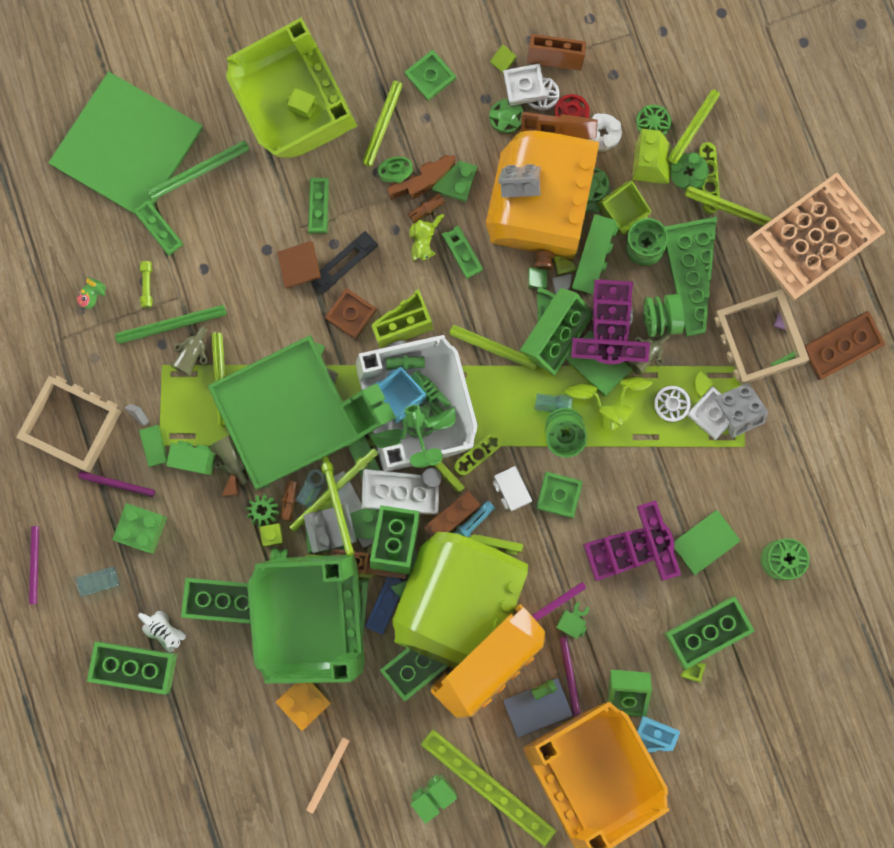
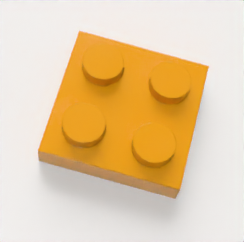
[275,683,331,731]

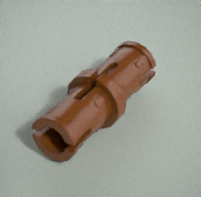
[408,193,445,223]
[280,481,299,521]

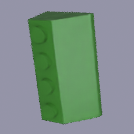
[520,288,593,376]

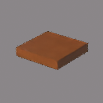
[277,241,321,289]
[324,288,377,340]

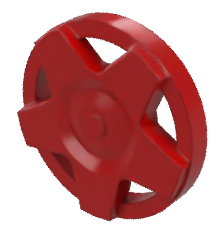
[555,94,590,118]

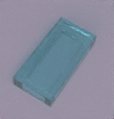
[76,566,120,597]

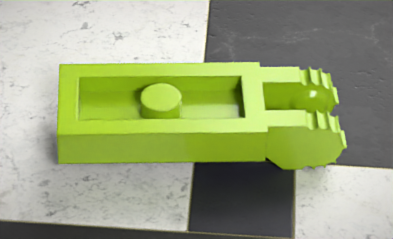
[470,534,523,555]

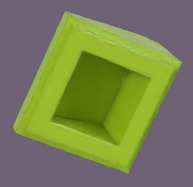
[490,45,516,74]

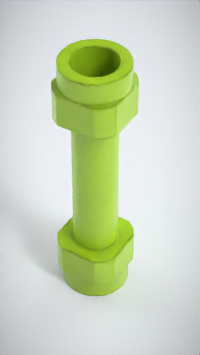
[140,261,153,308]

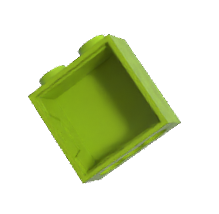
[597,181,652,235]

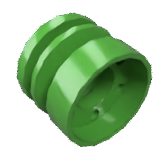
[626,218,668,266]
[643,294,684,337]
[545,408,587,458]
[760,538,809,580]

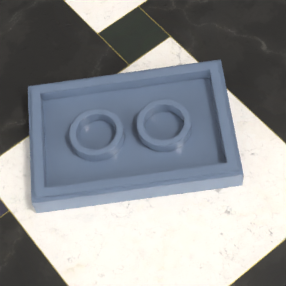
[503,678,573,738]

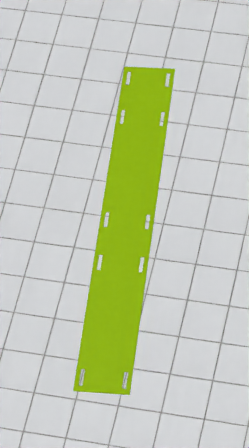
[160,365,745,447]

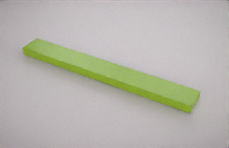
[420,729,557,847]

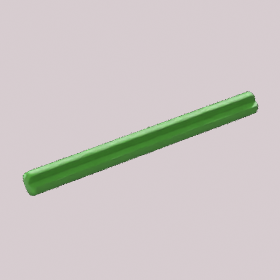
[147,141,249,200]
[115,305,227,344]

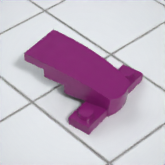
[571,279,650,364]
[583,500,681,581]

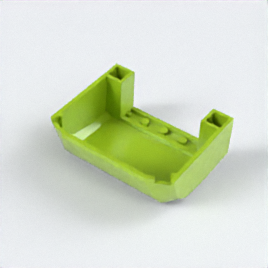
[226,17,358,158]
[393,532,528,669]

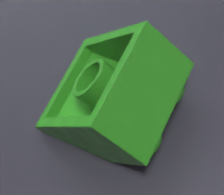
[607,670,652,717]

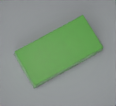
[139,425,168,467]

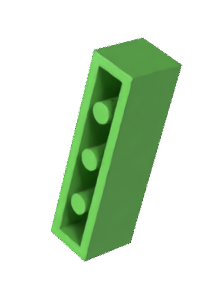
[572,214,619,294]

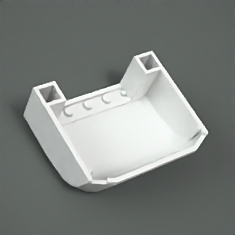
[356,335,477,472]

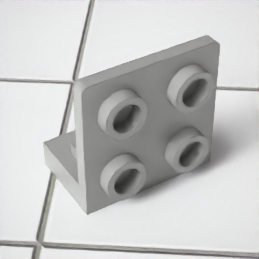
[715,383,768,438]
[303,504,357,553]

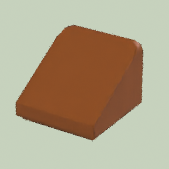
[222,475,239,498]

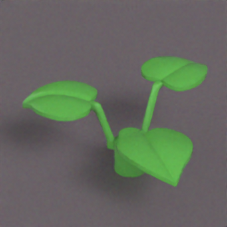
[370,405,456,468]

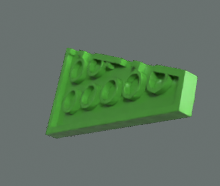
[665,217,717,337]

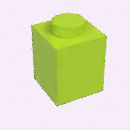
[287,88,317,120]
[260,523,285,547]

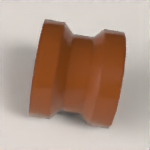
[535,251,554,270]

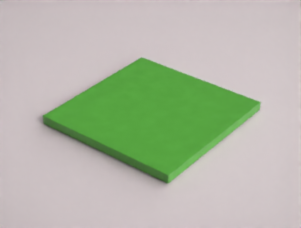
[48,71,203,214]
[208,335,361,490]

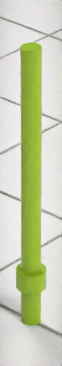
[289,448,379,532]
[321,456,354,556]

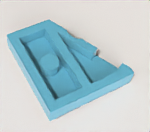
[636,716,680,752]

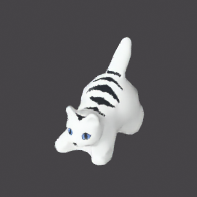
[138,611,186,653]

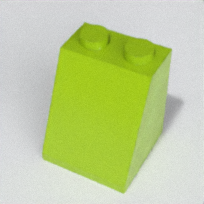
[632,129,673,184]

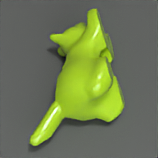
[409,214,445,261]

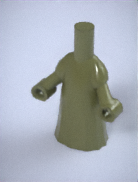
[170,326,208,376]
[626,332,670,375]
[210,435,248,485]

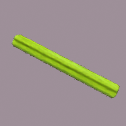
[363,81,402,167]
[668,89,720,164]
[685,186,772,226]
[449,325,537,370]
[211,332,226,426]

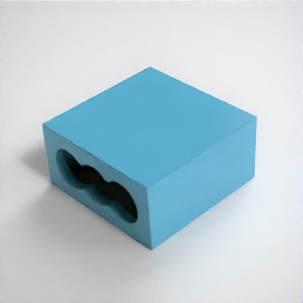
[375,367,426,424]

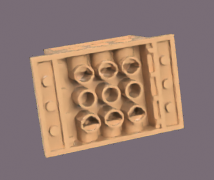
[745,173,885,301]

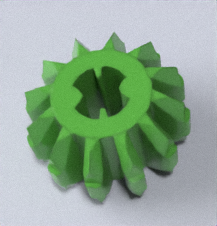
[246,494,279,527]

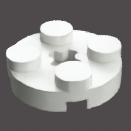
[587,113,622,152]

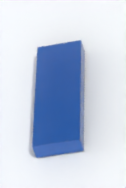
[365,577,404,635]

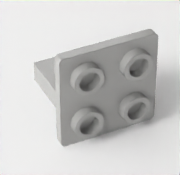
[498,164,541,197]

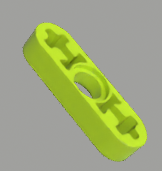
[455,433,502,476]

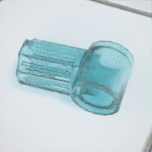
[534,393,574,413]
[296,469,327,508]

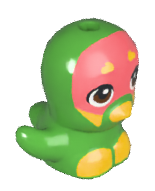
[77,277,106,309]

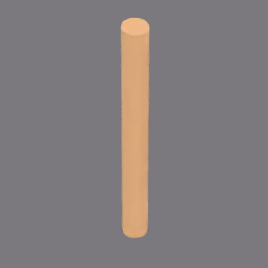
[306,737,350,813]

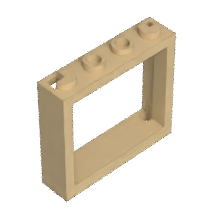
[714,289,809,385]
[16,376,122,473]

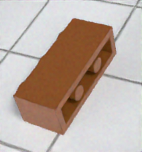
[527,34,586,71]
[423,491,481,538]

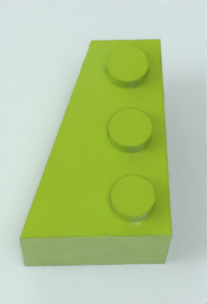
[371,289,433,349]

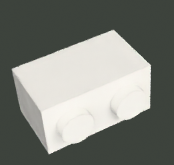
[492,466,532,512]

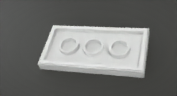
[362,469,439,516]

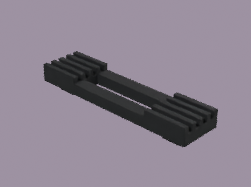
[310,231,378,295]

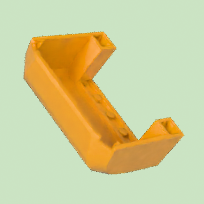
[486,131,599,260]
[430,604,545,718]
[523,702,669,848]

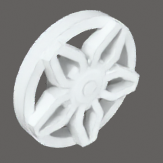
[527,78,559,111]
[654,386,691,422]

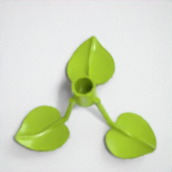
[562,376,653,430]

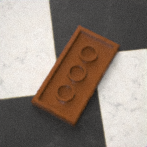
[804,311,885,380]

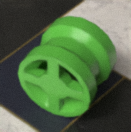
[270,547,289,560]

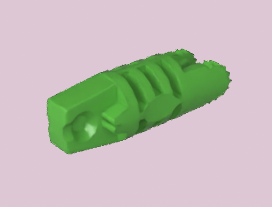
[410,370,452,414]

